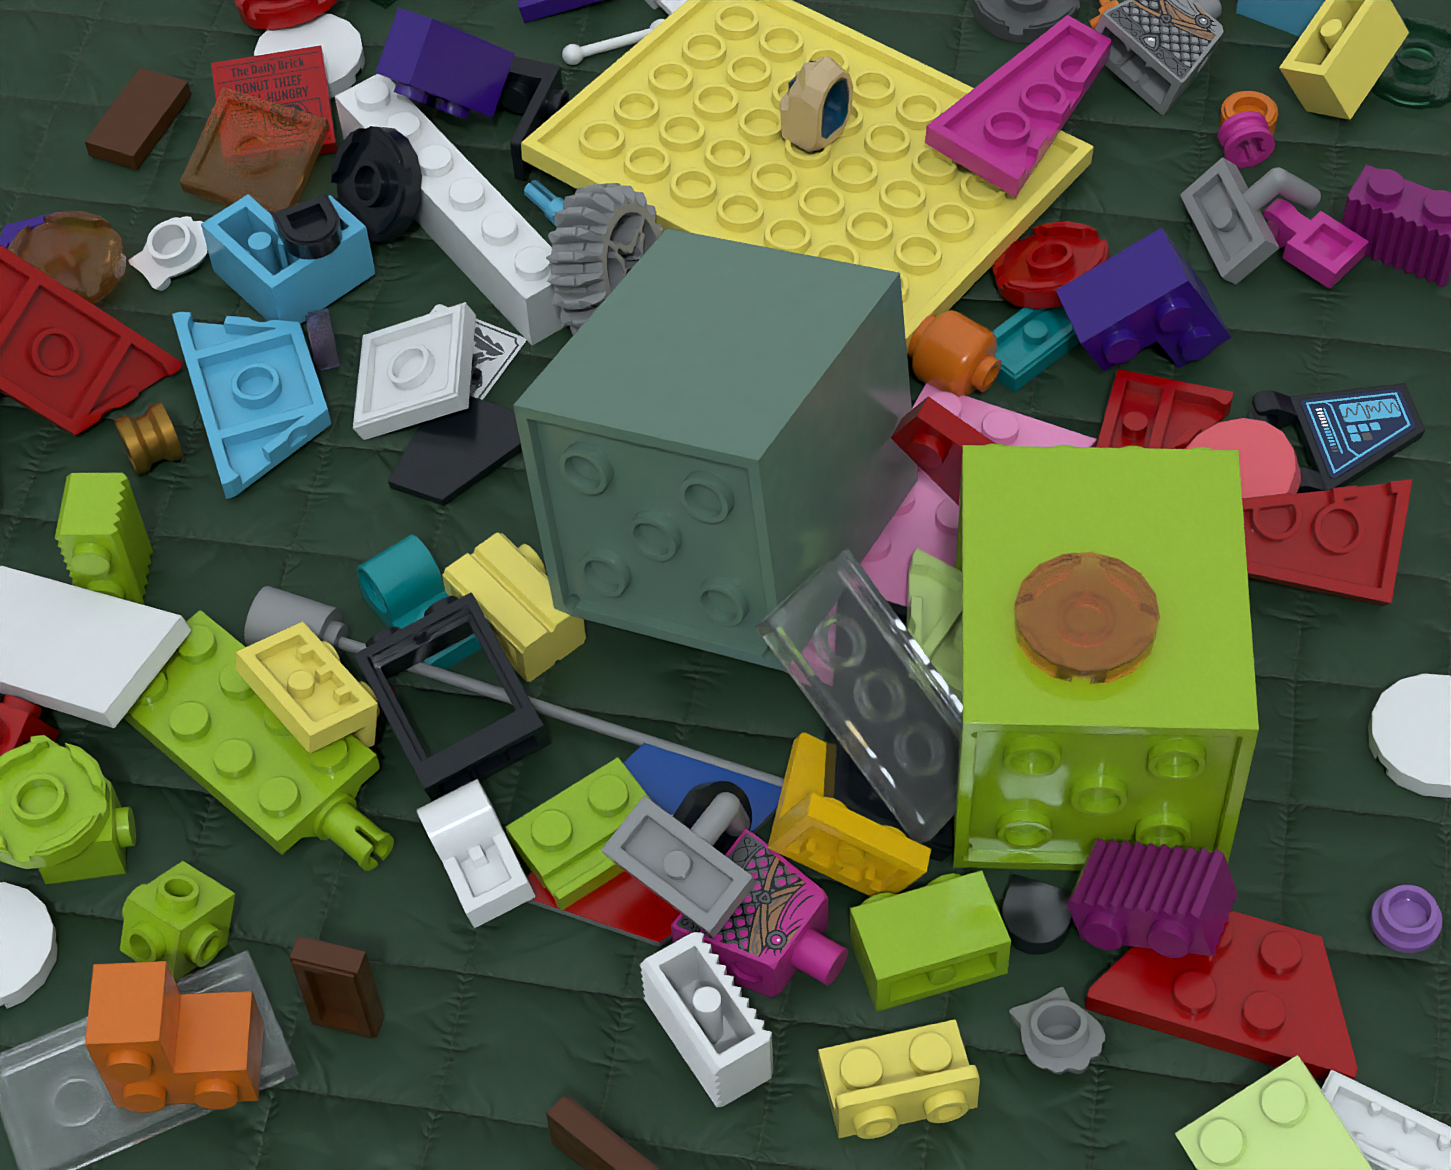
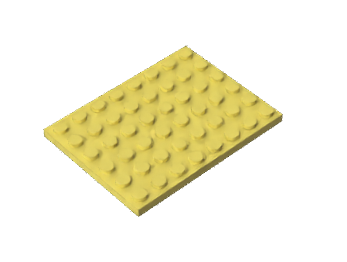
[521,0,1094,353]

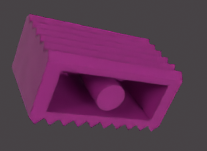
[1341,165,1451,287]
[1067,838,1237,958]

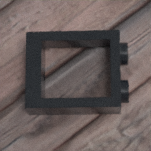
[354,592,551,801]

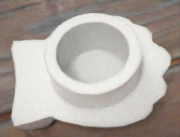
[128,216,208,291]

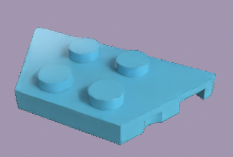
[172,312,331,499]

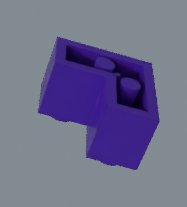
[375,7,515,120]
[1056,227,1232,371]

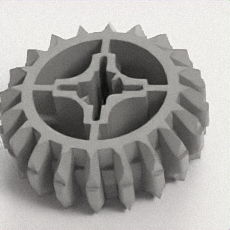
[546,183,664,336]

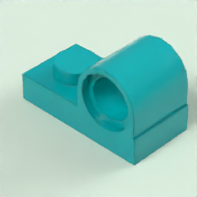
[356,534,482,680]

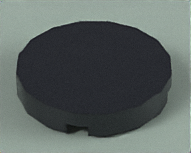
[331,126,422,242]

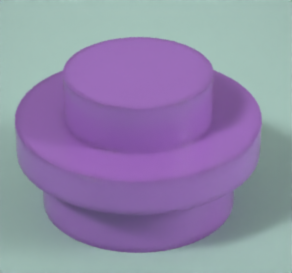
[1370,884,1442,953]

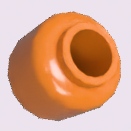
[907,310,1001,397]

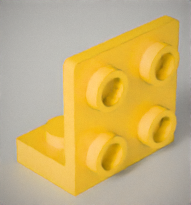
[767,732,931,897]

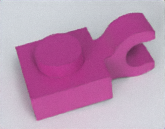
[1263,198,1369,289]

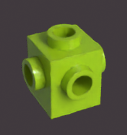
[120,861,235,982]

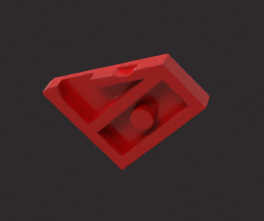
[1096,369,1234,449]

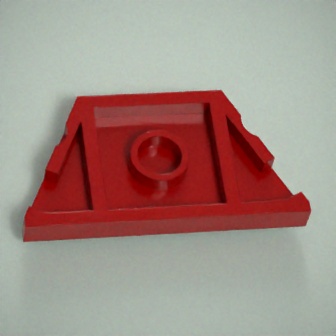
[0,245,183,436]
[1085,911,1358,1082]

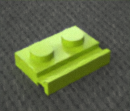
[506,757,652,911]

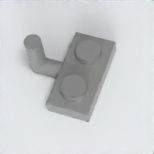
[1180,157,1321,285]
[601,792,757,938]

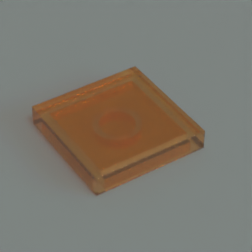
[179,87,330,214]

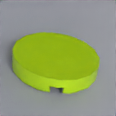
[0,741,111,869]

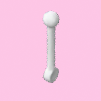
[562,19,665,65]

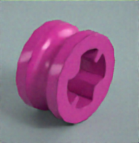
[1217,111,1275,168]

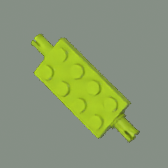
[123,610,394,871]

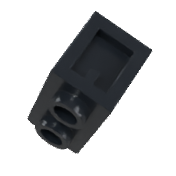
[496,56,569,181]

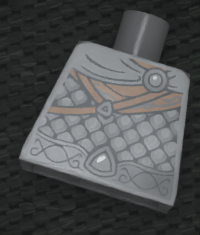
[1095,0,1224,116]

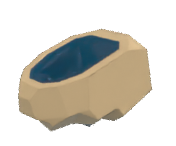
[780,56,853,152]

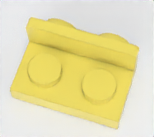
[235,621,380,754]
[818,1019,980,1139]

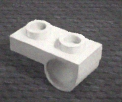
[417,779,536,928]

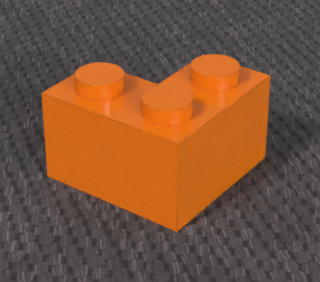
[85,961,264,1113]

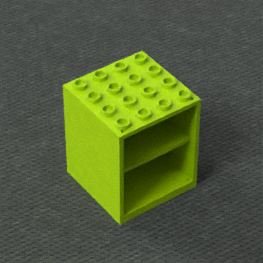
[953,444,1259,871]

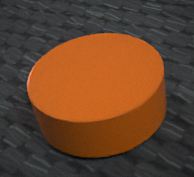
[1219,91,1278,136]

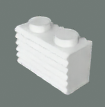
[640,932,773,1107]

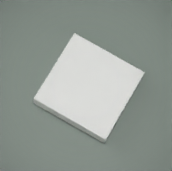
[353,302,476,440]

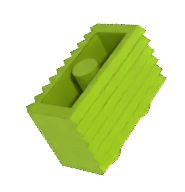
[55,473,153,605]

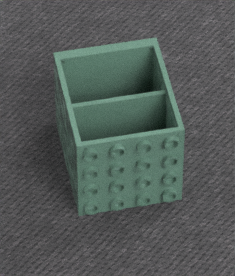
[513,228,918,672]

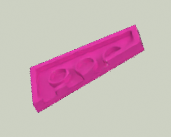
[925,15,1112,198]

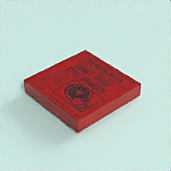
[211,45,338,170]

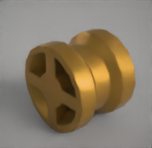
[114,402,184,476]

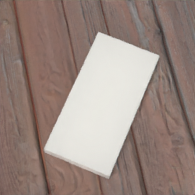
[0,566,191,728]

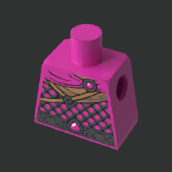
[671,829,848,997]

